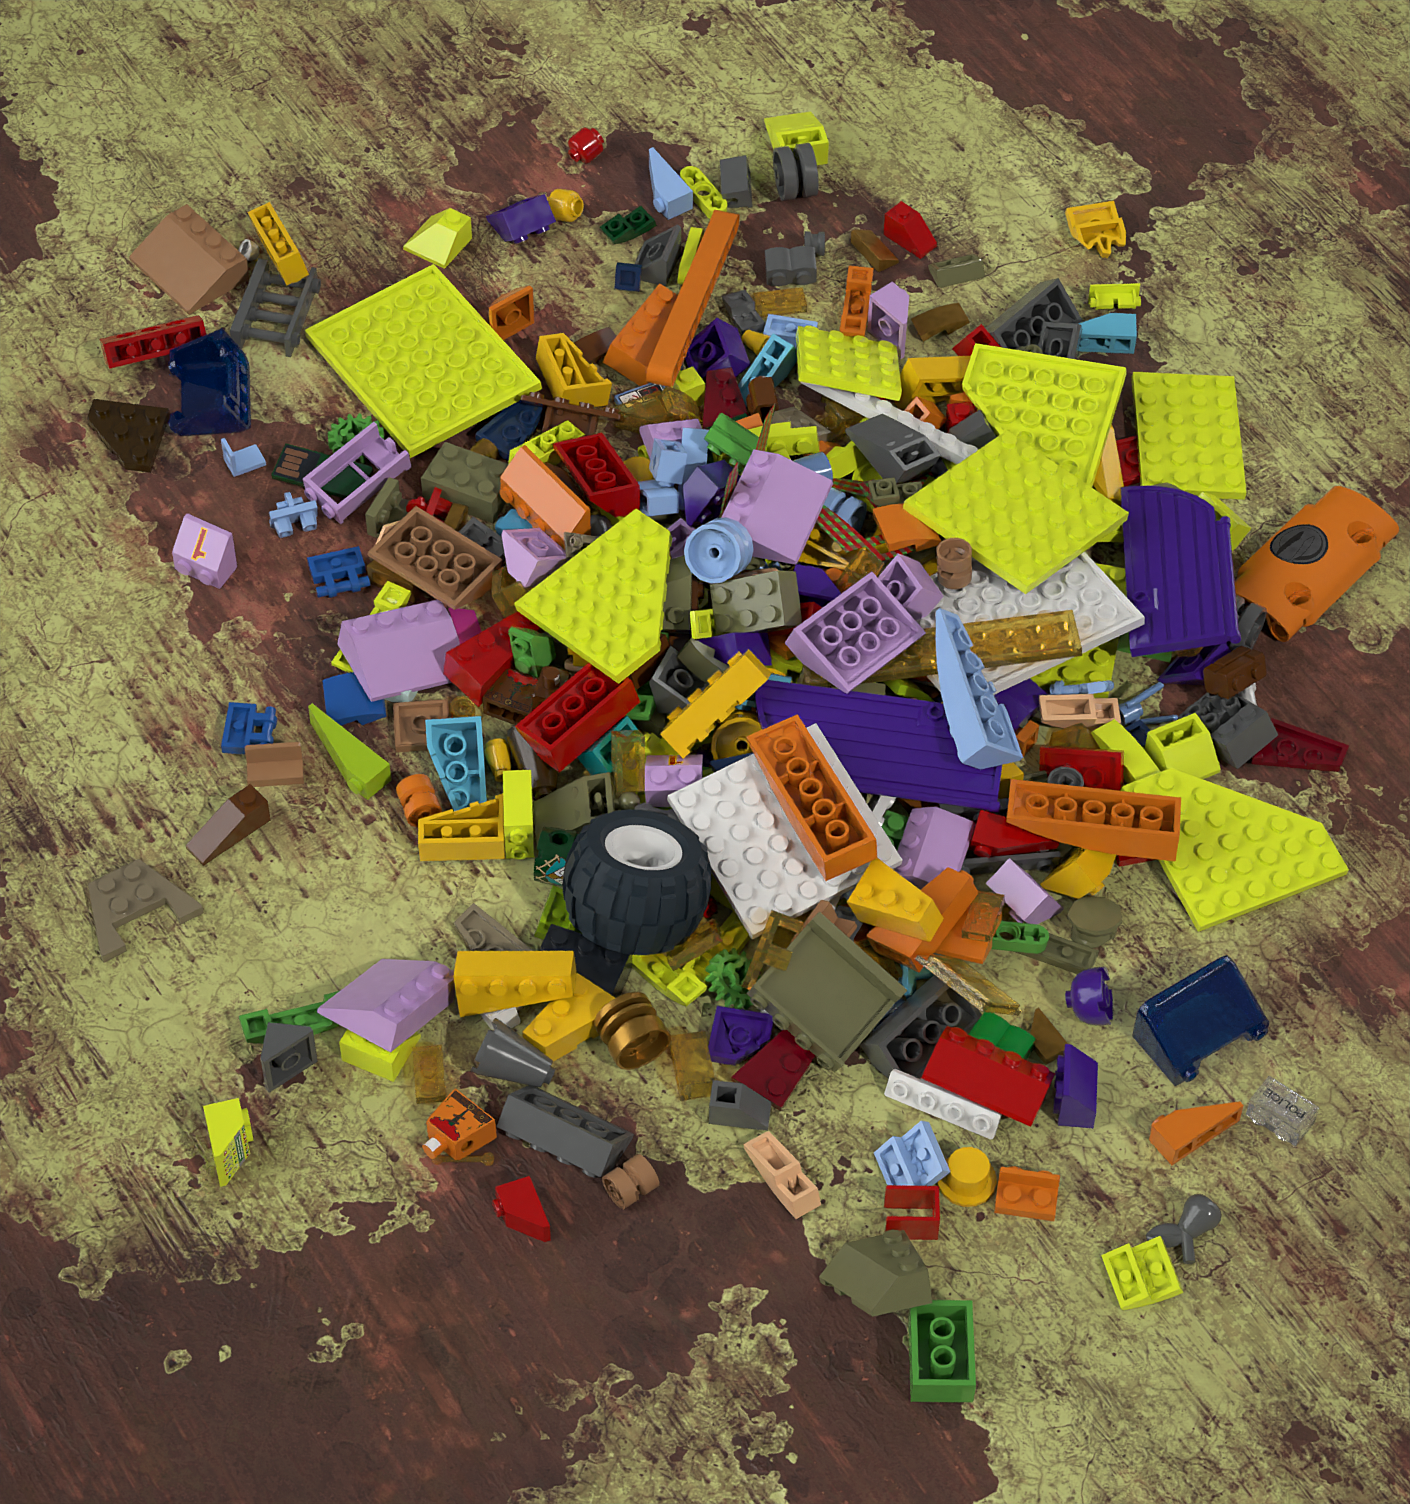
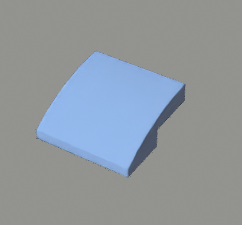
[874,1121,950,1186]

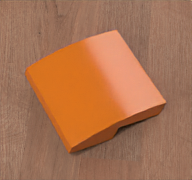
[872,503,941,552]
[934,905,1002,964]

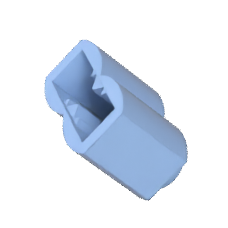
[637,479,682,517]

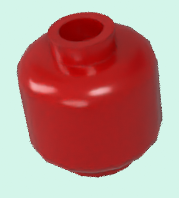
[568,127,604,164]

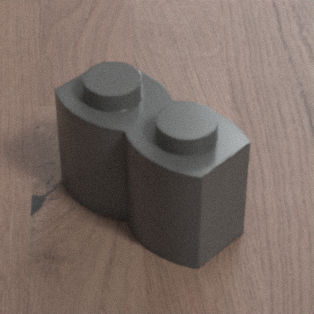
[765,246,817,286]

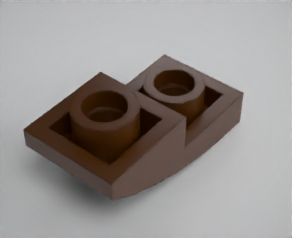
[574,326,616,365]

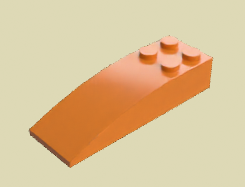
[747,714,877,881]
[1006,779,1181,861]

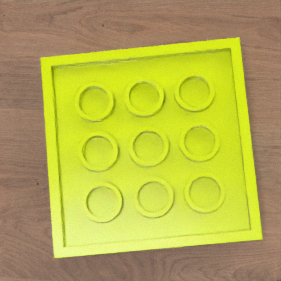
[796,326,902,401]

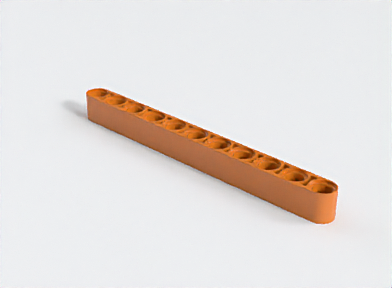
[646,210,740,387]

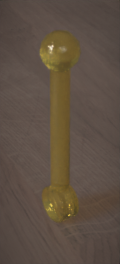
[431,1152,494,1166]

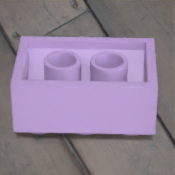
[893,807,976,890]

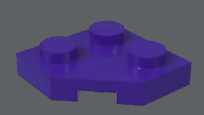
[706,1006,774,1066]

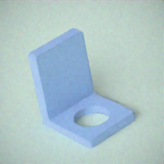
[221,438,266,477]

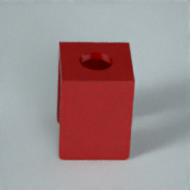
[884,1185,940,1240]

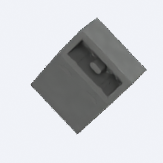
[845,413,941,484]
[1178,692,1278,769]

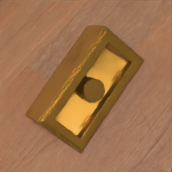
[851,229,899,273]

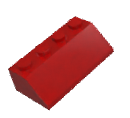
[553,433,640,517]
[515,663,640,773]
[921,1026,1056,1127]

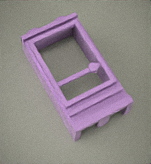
[303,422,411,524]

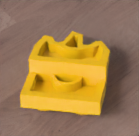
[1065,201,1126,258]

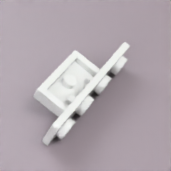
[884,1069,1002,1139]

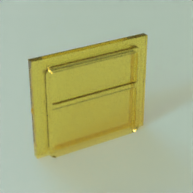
[915,954,1021,1016]

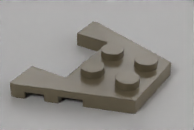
[88,859,204,963]

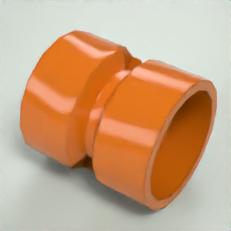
[396,774,442,827]

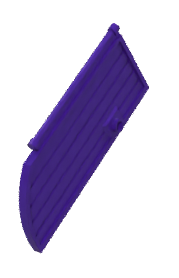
[1121,486,1241,657]
[755,680,1009,813]

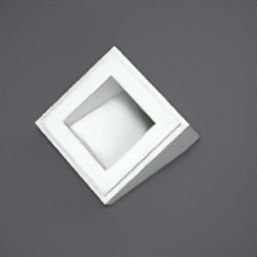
[480,1007,520,1031]

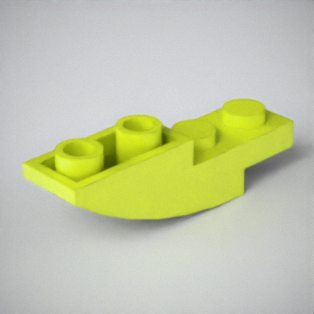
[712,421,820,467]

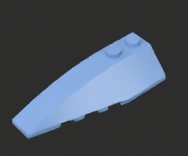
[935,608,1023,769]

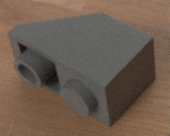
[709,1080,771,1131]

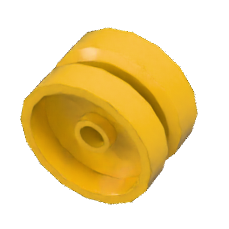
[711,709,762,760]

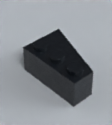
[541,924,632,998]

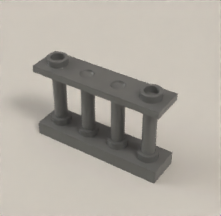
[230,258,321,357]
[938,798,1061,875]

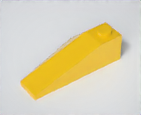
[1093,424,1124,505]
[1040,847,1116,899]

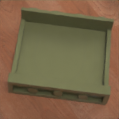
[746,912,907,1073]

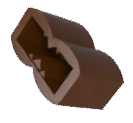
[746,376,779,423]

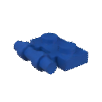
[307,546,370,598]
[221,702,277,754]

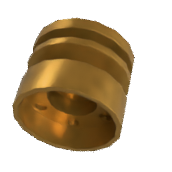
[594,992,671,1070]

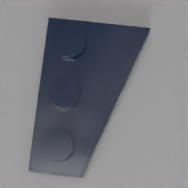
[475,400,547,461]

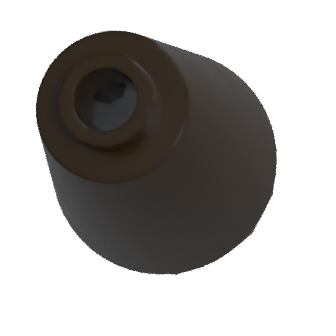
[506,724,558,800]

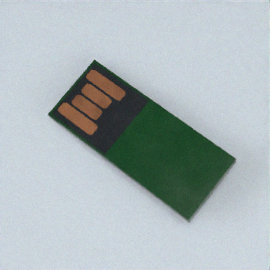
[271,443,374,498]

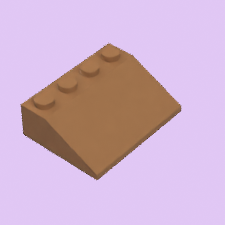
[129,204,249,315]
[368,506,502,610]

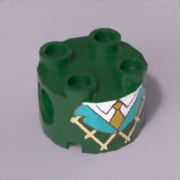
[534,826,580,886]

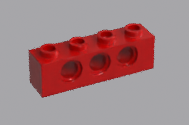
[100,315,209,369]

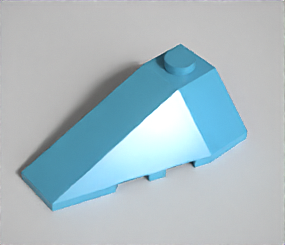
[425,716,487,811]

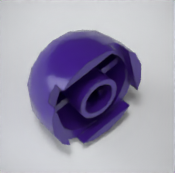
[1065,966,1113,1026]

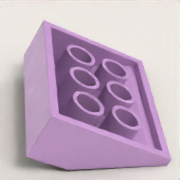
[721,449,833,565]
[785,572,926,694]
[337,600,460,702]
[317,959,456,1053]

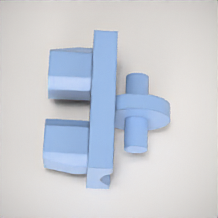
[269,492,317,538]

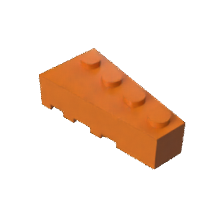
[603,283,678,386]

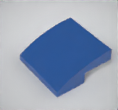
[322,672,387,726]

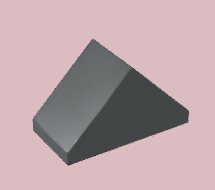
[948,410,998,450]

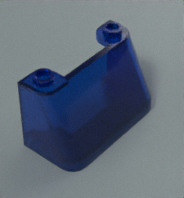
[168,328,251,437]
[1132,955,1269,1086]

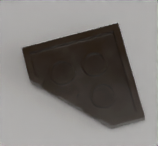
[87,399,170,473]

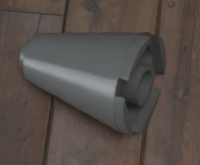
[470,1018,556,1088]

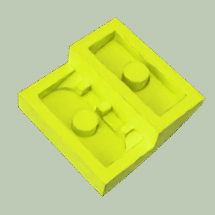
[1101,1236,1183,1310]

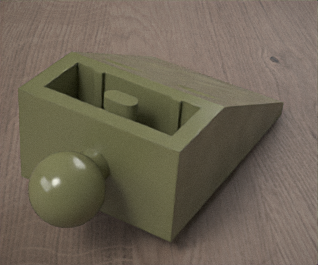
[533,772,640,851]

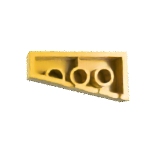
[660,649,772,759]
[453,951,576,1017]

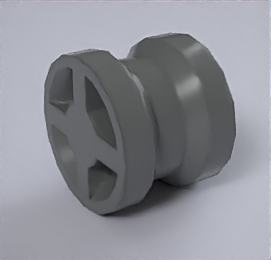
[804,231,825,256]

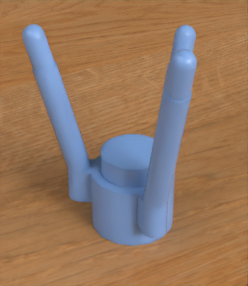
[1119,682,1178,726]

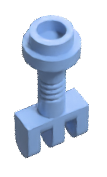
[1050,680,1114,695]

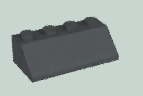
[985,278,1083,350]
[860,972,982,1079]
[496,1085,634,1178]

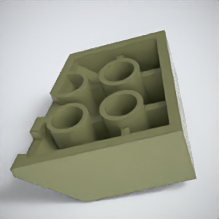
[661,555,694,634]
[819,1230,932,1317]

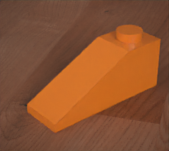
[1149,1101,1244,1165]

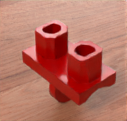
[406,487,453,523]

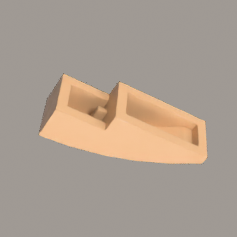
[1038,694,1121,732]
[743,1131,821,1219]

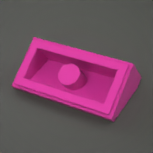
[448,608,482,644]

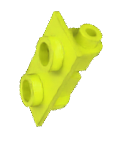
[1088,283,1141,310]

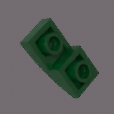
[599,206,657,245]

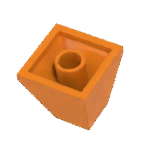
[489,285,534,340]

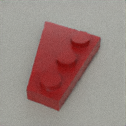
[1039,745,1124,791]

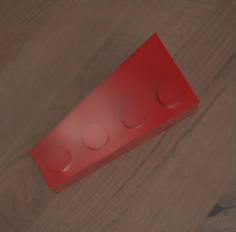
[443,611,545,707]

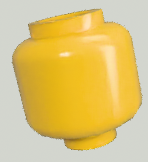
[547,189,584,222]

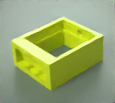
[503,770,534,860]

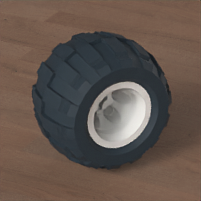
[562,809,711,955]

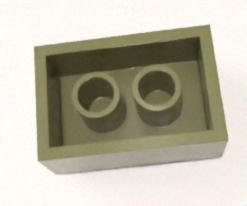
[421,442,509,523]
[710,570,802,636]

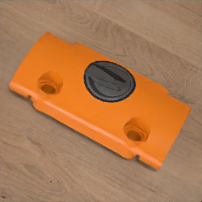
[1235,486,1399,642]

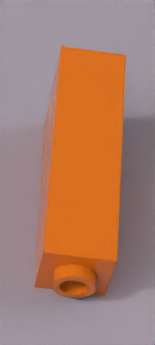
[866,867,979,973]

